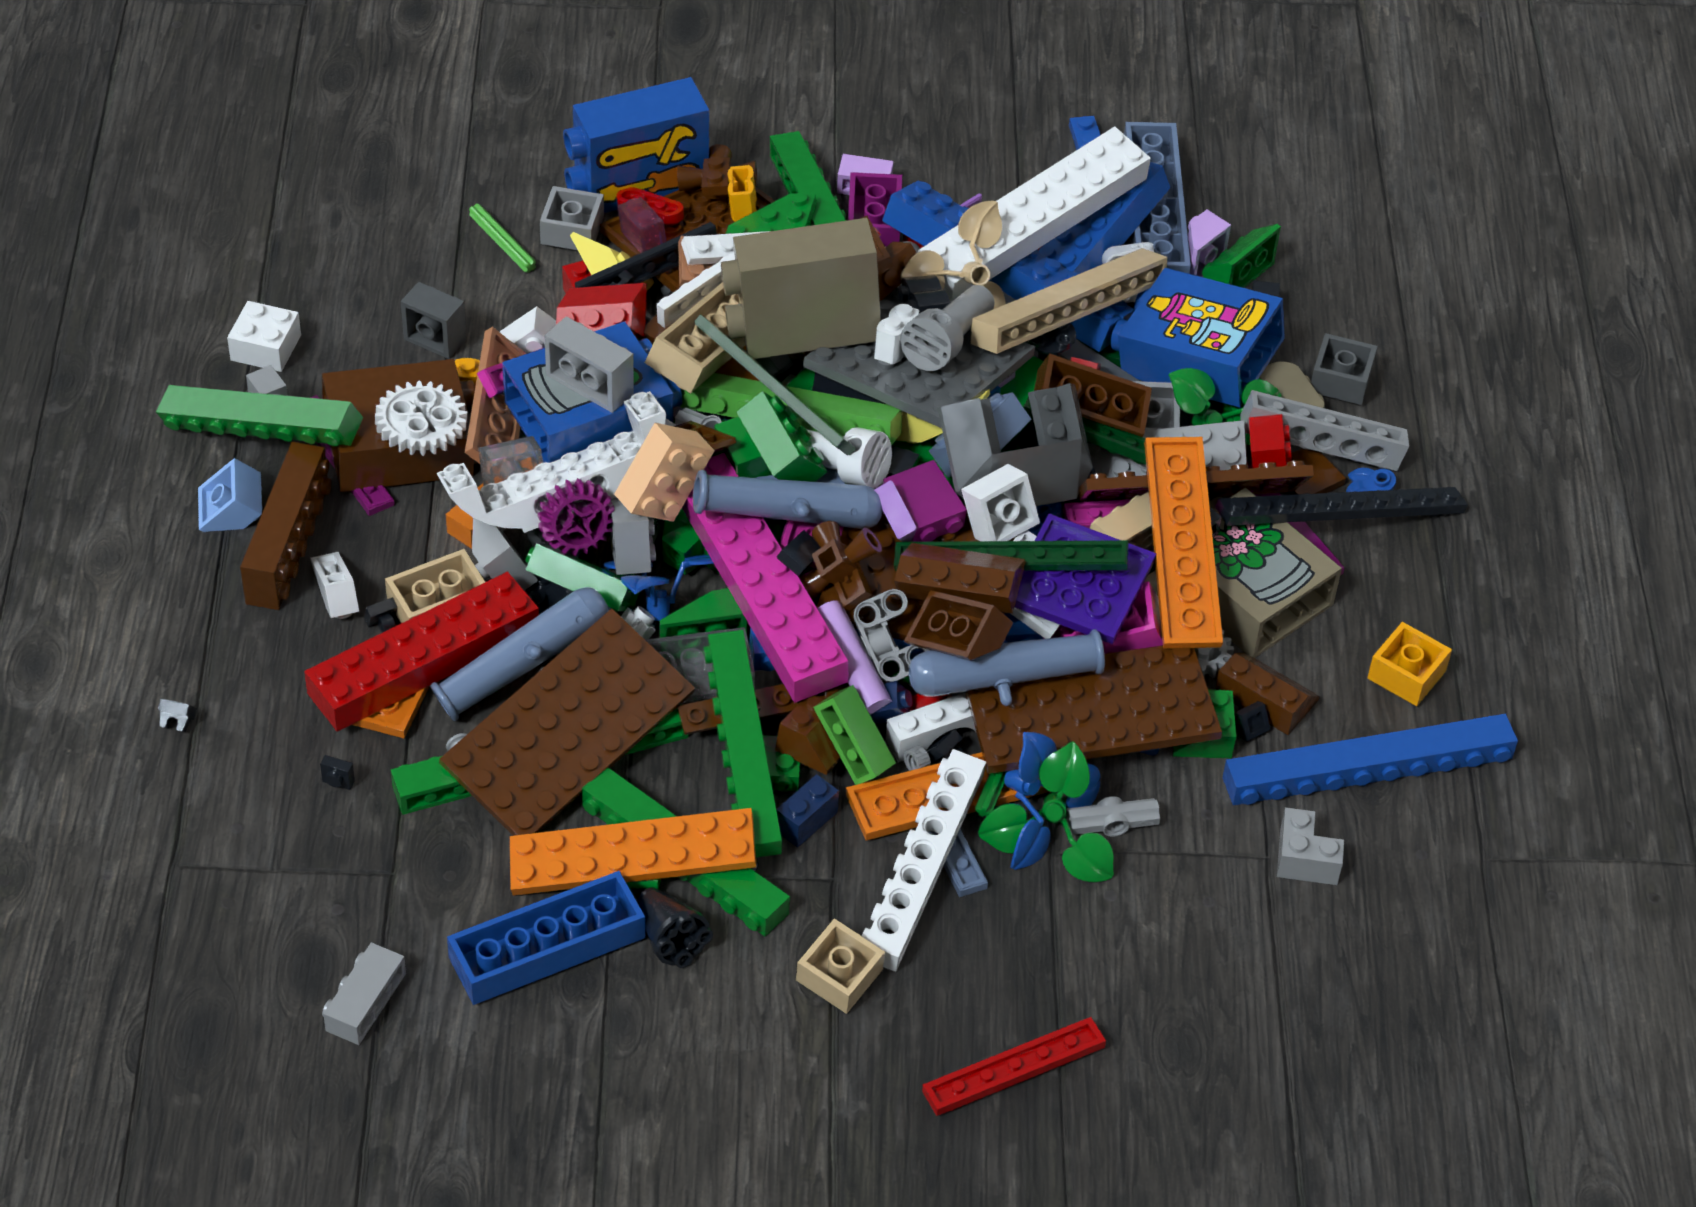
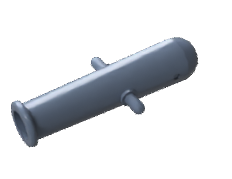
[693,470,883,529]
[431,587,609,722]
[909,629,1105,706]

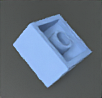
[198,458,263,532]

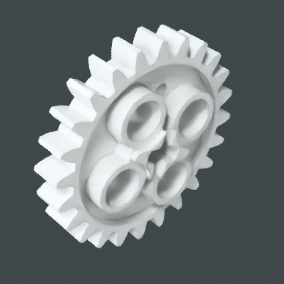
[375,381,467,456]

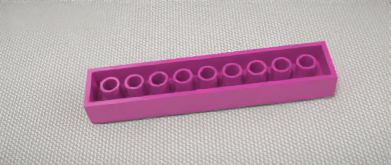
[682,453,848,703]

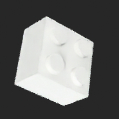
[227,301,301,372]
[961,464,1040,541]

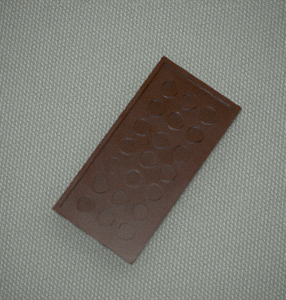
[1073,461,1314,503]
[439,608,695,836]
[965,645,1222,774]

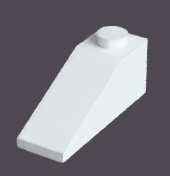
[311,552,359,619]

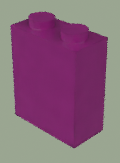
[883,460,967,542]

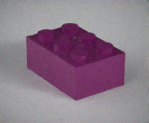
[848,172,902,247]

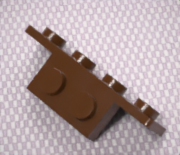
[678,684,798,735]

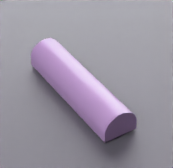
[817,601,892,715]

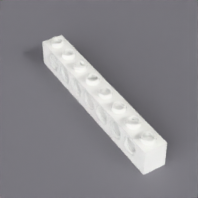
[862,749,986,972]

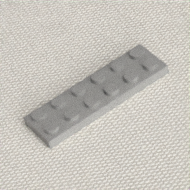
[1088,420,1247,478]

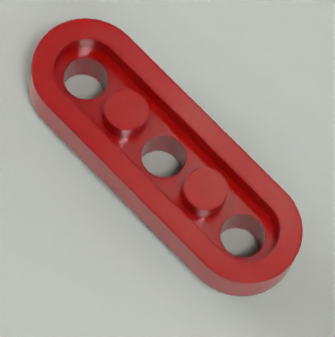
[616,187,685,226]

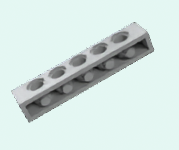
[1240,390,1409,471]

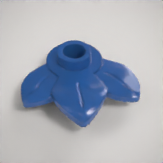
[1346,468,1396,492]

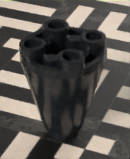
[638,887,713,968]

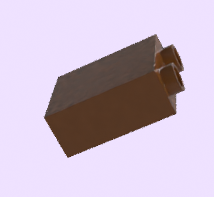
[322,359,475,492]

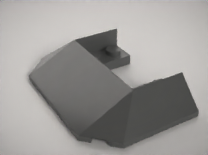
[938,383,1093,506]

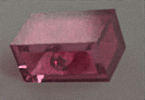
[617,197,666,253]

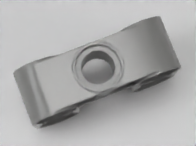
[853,589,930,682]

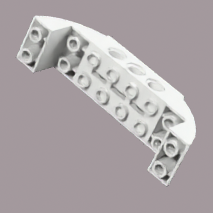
[437,391,666,533]

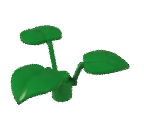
[1168,368,1282,426]
[978,741,1114,882]

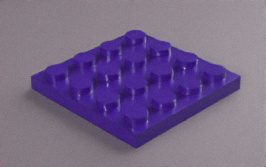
[1015,514,1156,645]

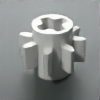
[621,606,656,641]

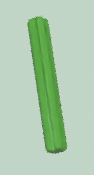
[469,203,536,273]

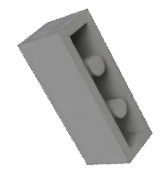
[322,942,406,1045]

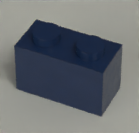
[776,774,839,848]

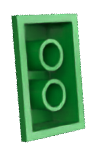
[1202,224,1281,288]

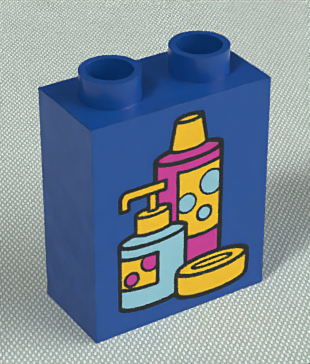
[1111,268,1285,408]

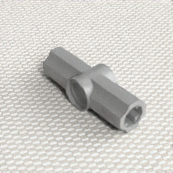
[1066,797,1160,837]

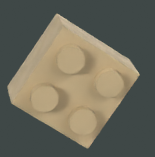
[796,919,885,1014]

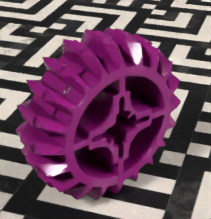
[537,478,615,556]

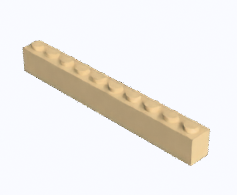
[971,248,1168,354]

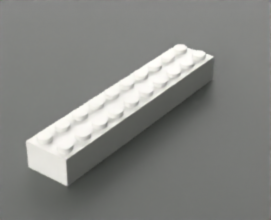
[918,127,1151,303]

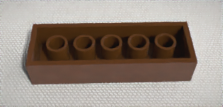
[240,442,332,610]

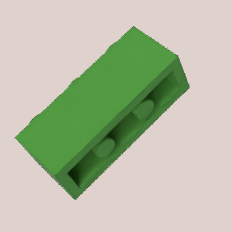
[813,685,896,785]

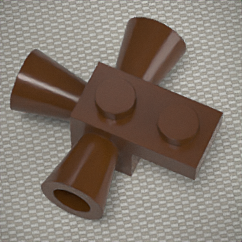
[677,144,758,199]
[798,521,882,611]

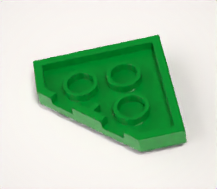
[726,193,817,234]

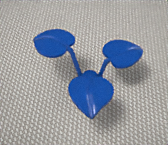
[604,555,714,621]
[1004,732,1101,870]

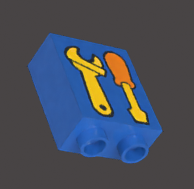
[563,77,709,213]

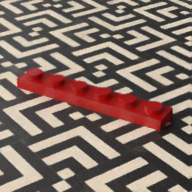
[922,1017,1106,1116]

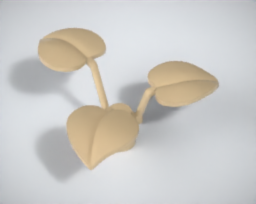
[901,201,1006,309]

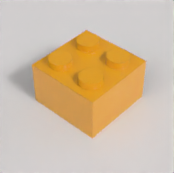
[1367,622,1452,706]

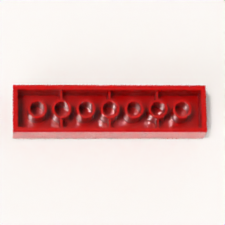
[304,571,539,732]

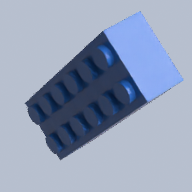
[1039,162,1171,274]
[447,871,645,1005]

